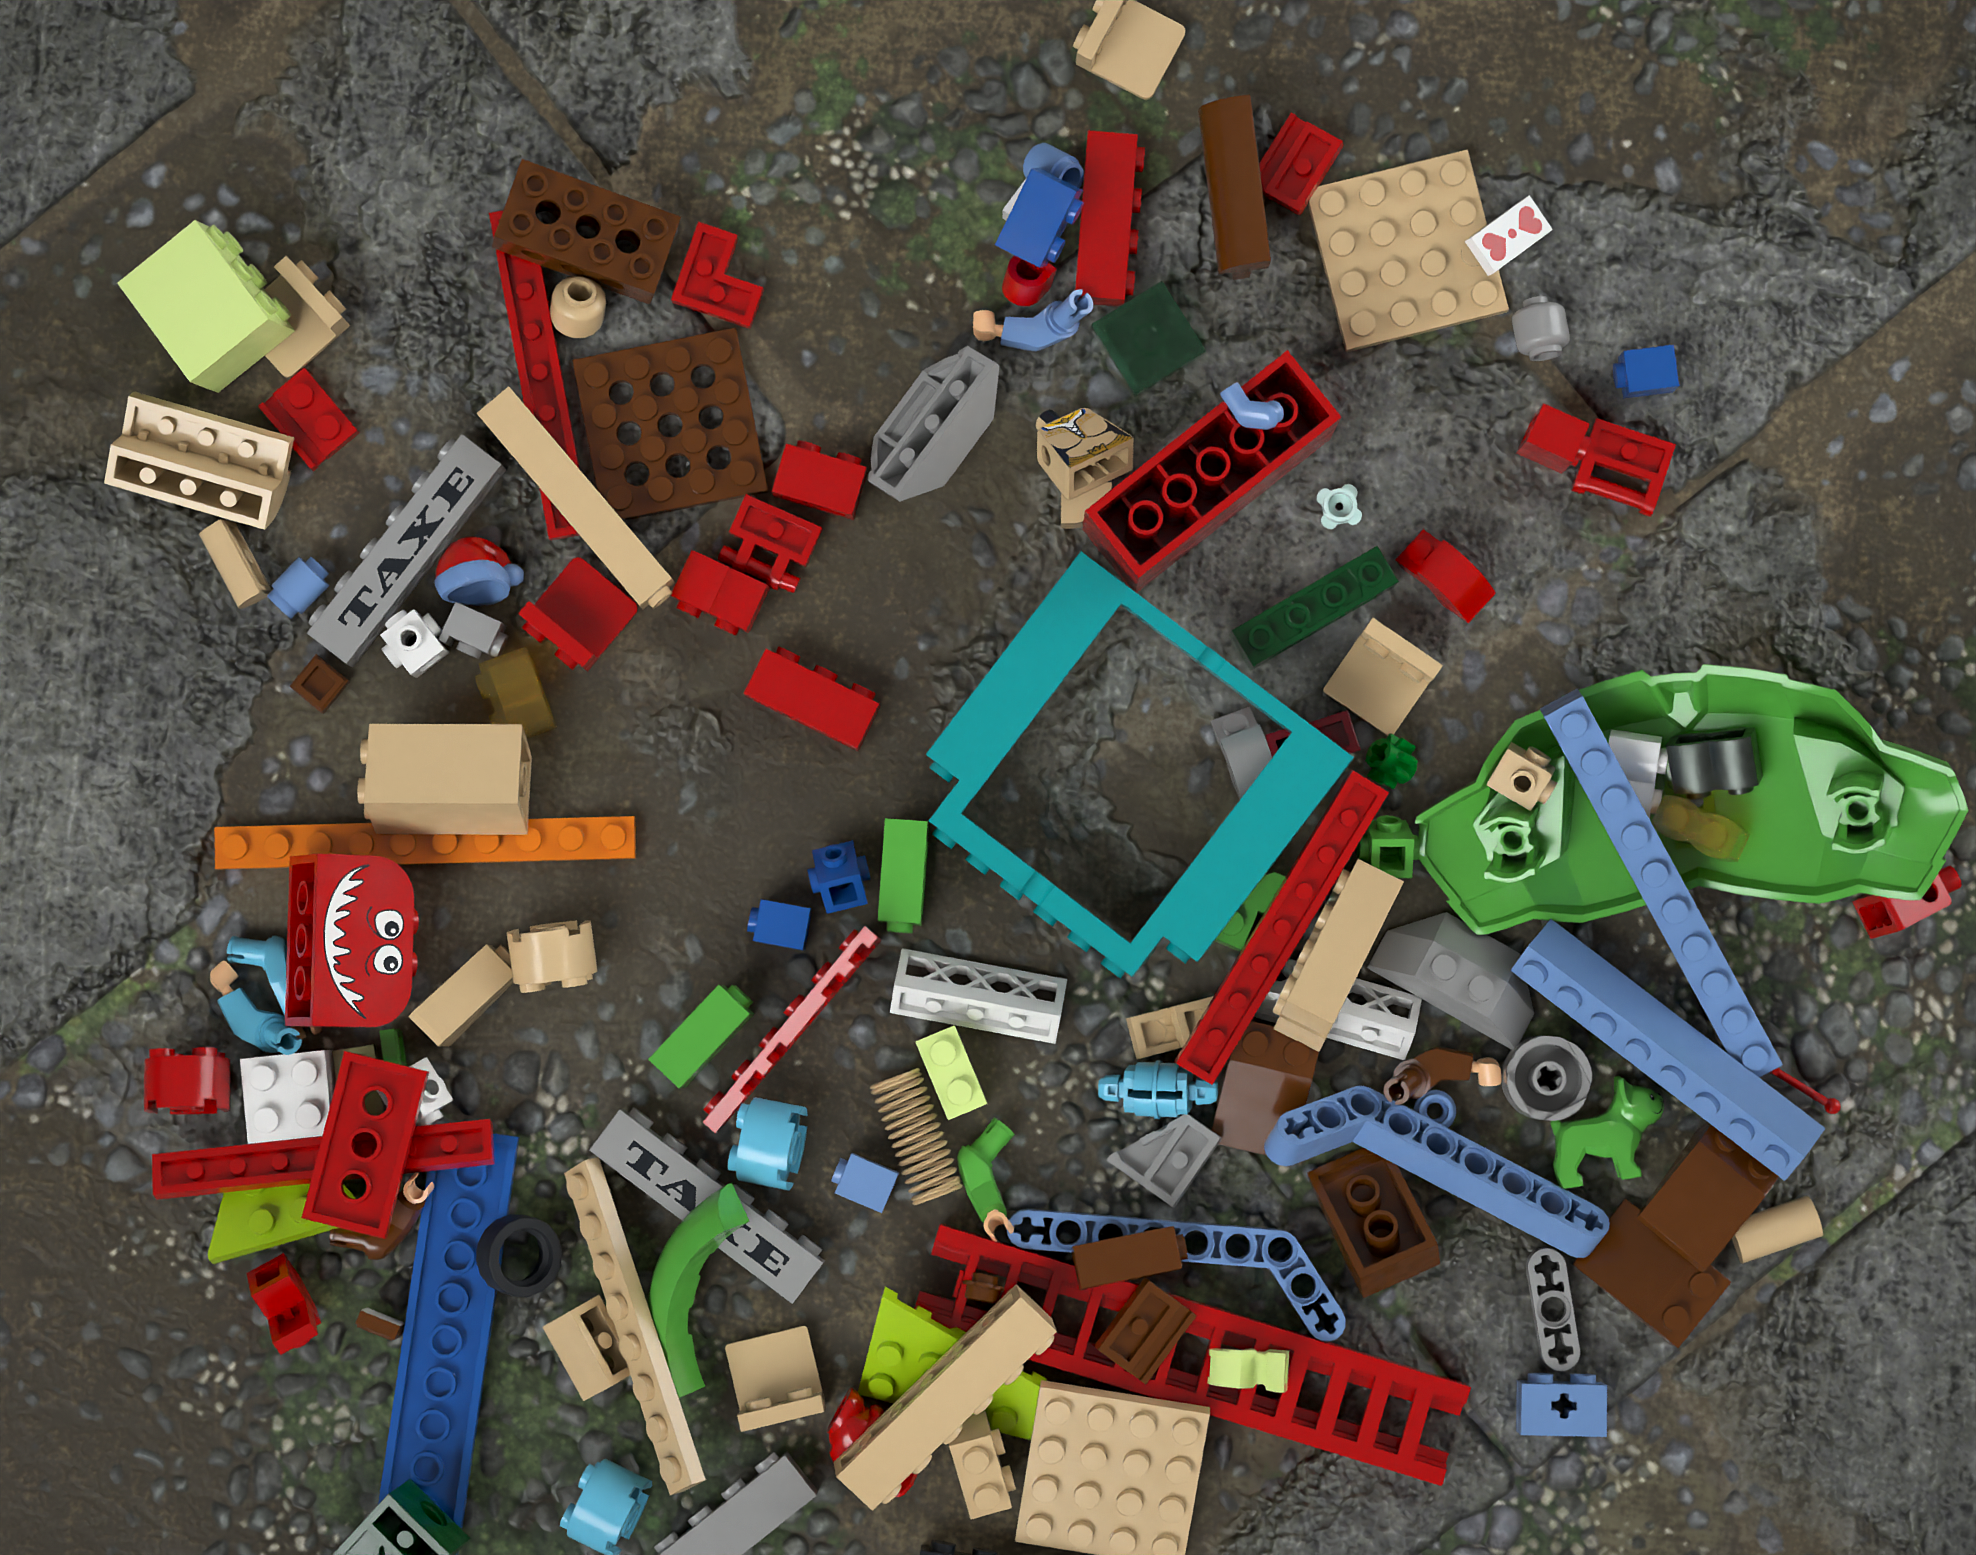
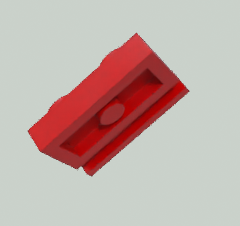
[1259,113,1344,216]
[258,367,360,472]

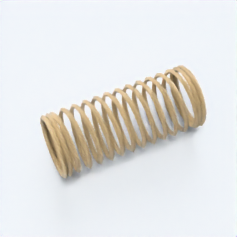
[870,1068,964,1205]

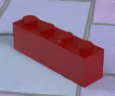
[1075,130,1145,307]

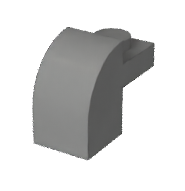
[1210,706,1272,799]

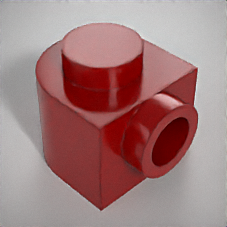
[1002,255,1057,306]

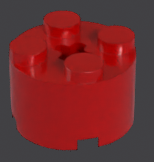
[144,1047,230,1115]

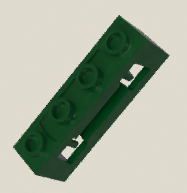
[1229,546,1399,671]

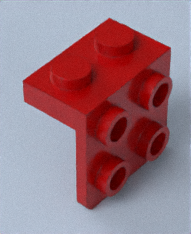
[518,557,638,672]

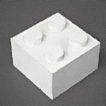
[240,1050,336,1144]

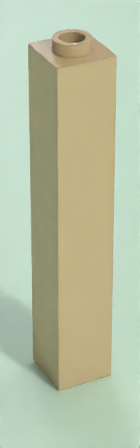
[477,386,675,610]

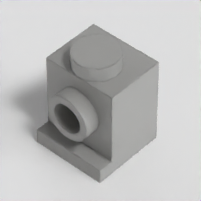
[438,602,508,659]

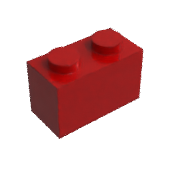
[1516,403,1592,474]
[772,440,868,520]

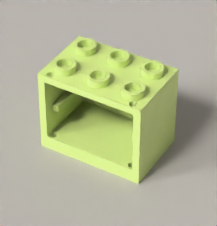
[118,220,295,393]

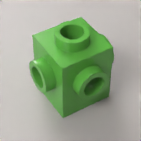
[1356,815,1419,878]

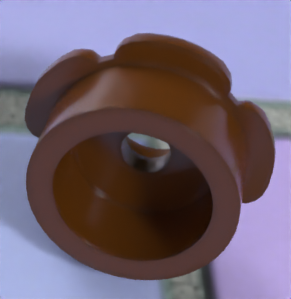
[963,1273,1005,1304]

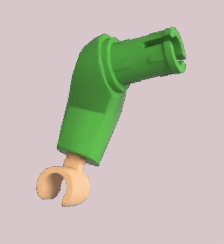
[957,1117,1015,1242]

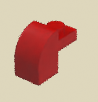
[1395,529,1496,623]
[247,1253,321,1355]

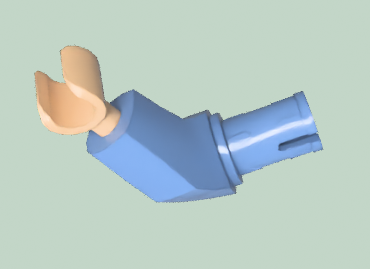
[973,290,1093,352]

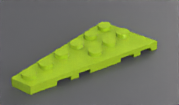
[858,1286,1047,1440]

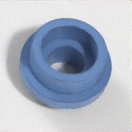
[1413,1090,1456,1128]

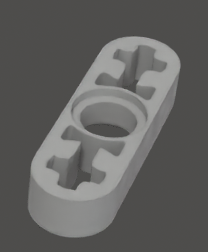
[1526,1247,1580,1371]

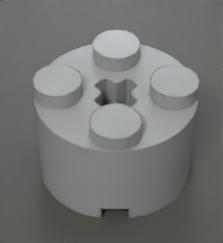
[1501,1036,1592,1121]

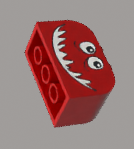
[285,853,419,1027]

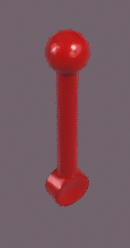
[1769,1067,1841,1114]

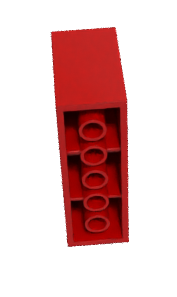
[1082,350,1342,593]

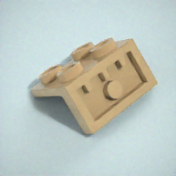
[1323,618,1443,736]
[725,1326,827,1432]

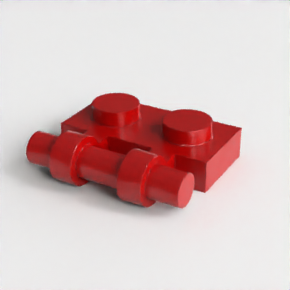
[718,494,823,593]

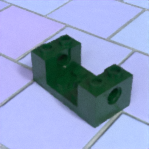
[333,1479,471,1555]

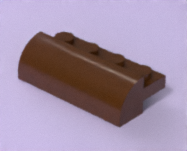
[1198,94,1271,280]

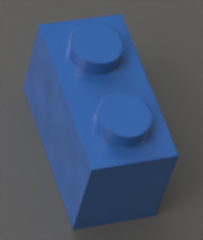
[995,168,1084,268]

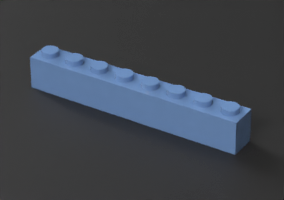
[1511,919,1825,1181]

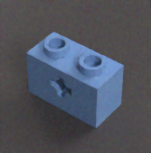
[1516,1373,1607,1437]

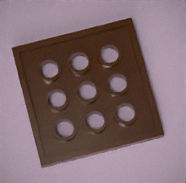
[572,328,769,521]

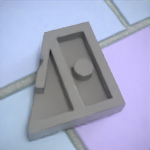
[1107,1114,1222,1207]

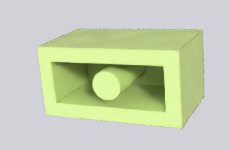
[916,1025,987,1120]

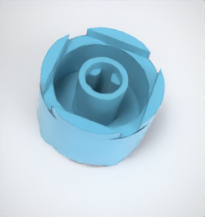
[728,1097,807,1191]
[560,1459,652,1555]

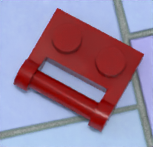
[1571,418,1676,517]

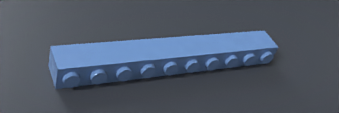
[1540,689,1783,1077]

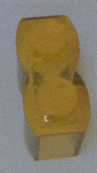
[475,647,557,739]
[1651,795,1750,862]

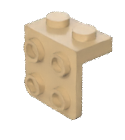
[1073,0,1185,100]
[265,256,350,378]

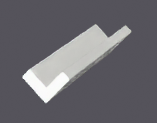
[890,948,1067,1044]
[1254,959,1422,1060]

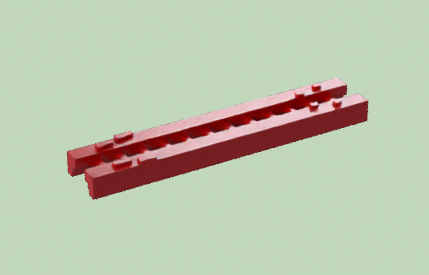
[914,1223,1471,1486]

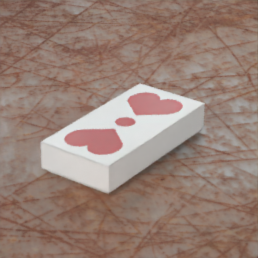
[1465,195,1553,276]

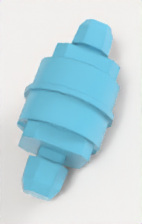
[1098,1060,1218,1119]

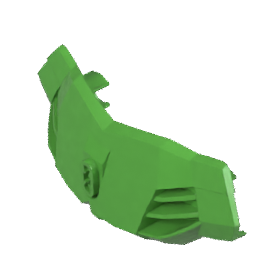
[1415,664,1969,935]

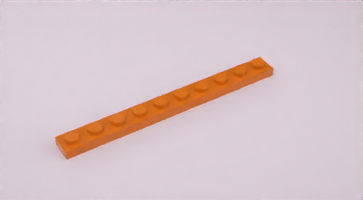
[214,816,636,870]

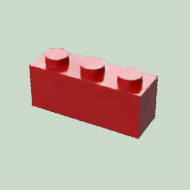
[743,646,881,752]

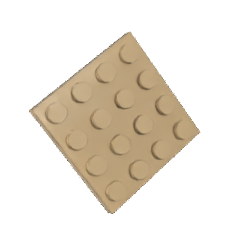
[1308,149,1509,352]
[1015,1380,1210,1555]

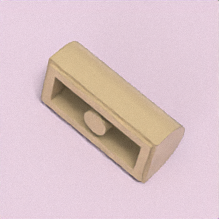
[199,519,272,609]
[1732,1196,1823,1264]

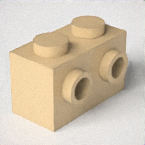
[543,1295,630,1401]
[949,1411,1016,1519]

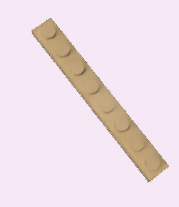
[564,1157,706,1495]

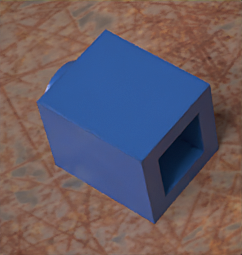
[1613,345,1679,399]
[747,899,812,951]

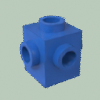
[808,840,871,914]

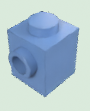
[831,1153,899,1213]

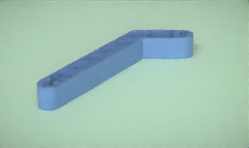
[1264,1086,1610,1258]
[1007,1209,1346,1341]

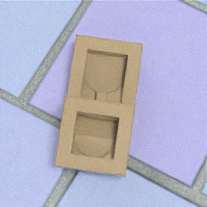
[1126,996,1213,1059]

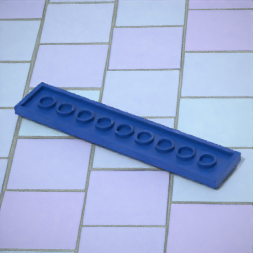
[378,1133,520,1555]

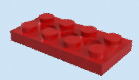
[301,1051,429,1239]

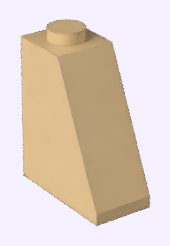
[408,944,513,1046]

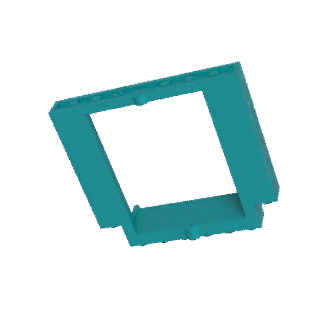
[926,551,1354,979]

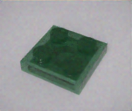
[1091,281,1206,397]

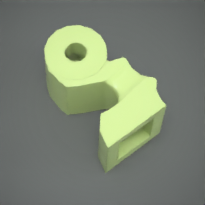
[1207,1348,1289,1393]

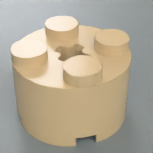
[507,920,598,993]

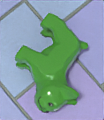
[1551,1076,1664,1189]

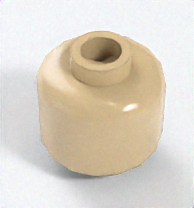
[550,276,606,338]

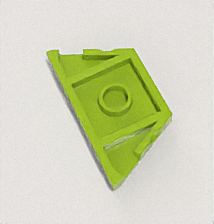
[207,1184,356,1264]

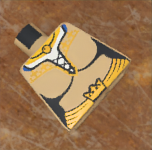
[1036,408,1134,500]

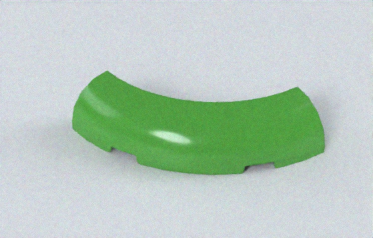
[647,1183,750,1399]

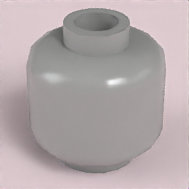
[1512,296,1570,361]

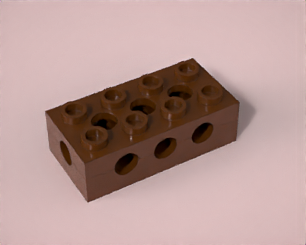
[492,159,681,305]

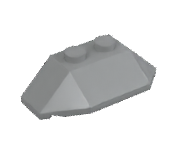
[868,346,999,502]
[1367,912,1534,1050]

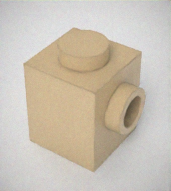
[1486,742,1557,811]

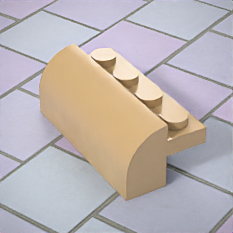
[104,392,294,530]

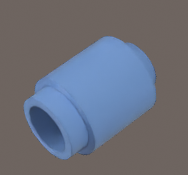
[1023,143,1084,188]
[267,557,330,619]

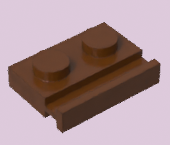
[1094,1277,1197,1385]

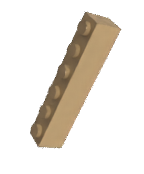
[834,1284,1057,1511]

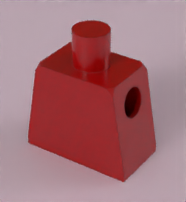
[1852,865,1962,939]

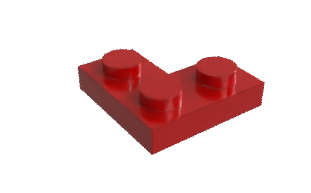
[671,222,764,329]

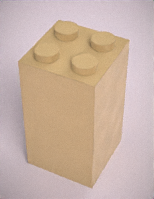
[357,724,532,835]

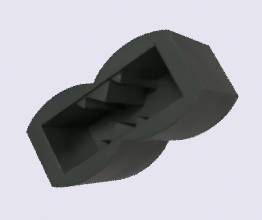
[1666,727,1763,799]

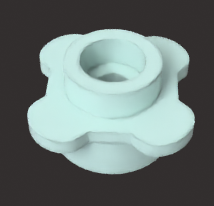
[1317,484,1362,529]

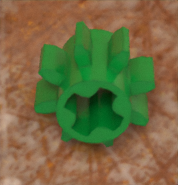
[1365,733,1418,789]

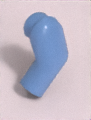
[1220,382,1284,430]

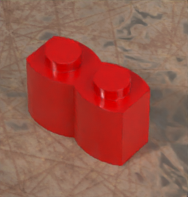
[671,550,770,636]

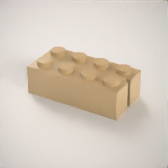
[1272,859,1404,1052]

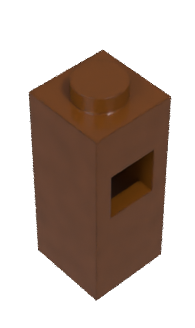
[1071,1226,1188,1290]

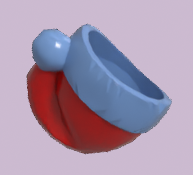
[434,536,524,606]

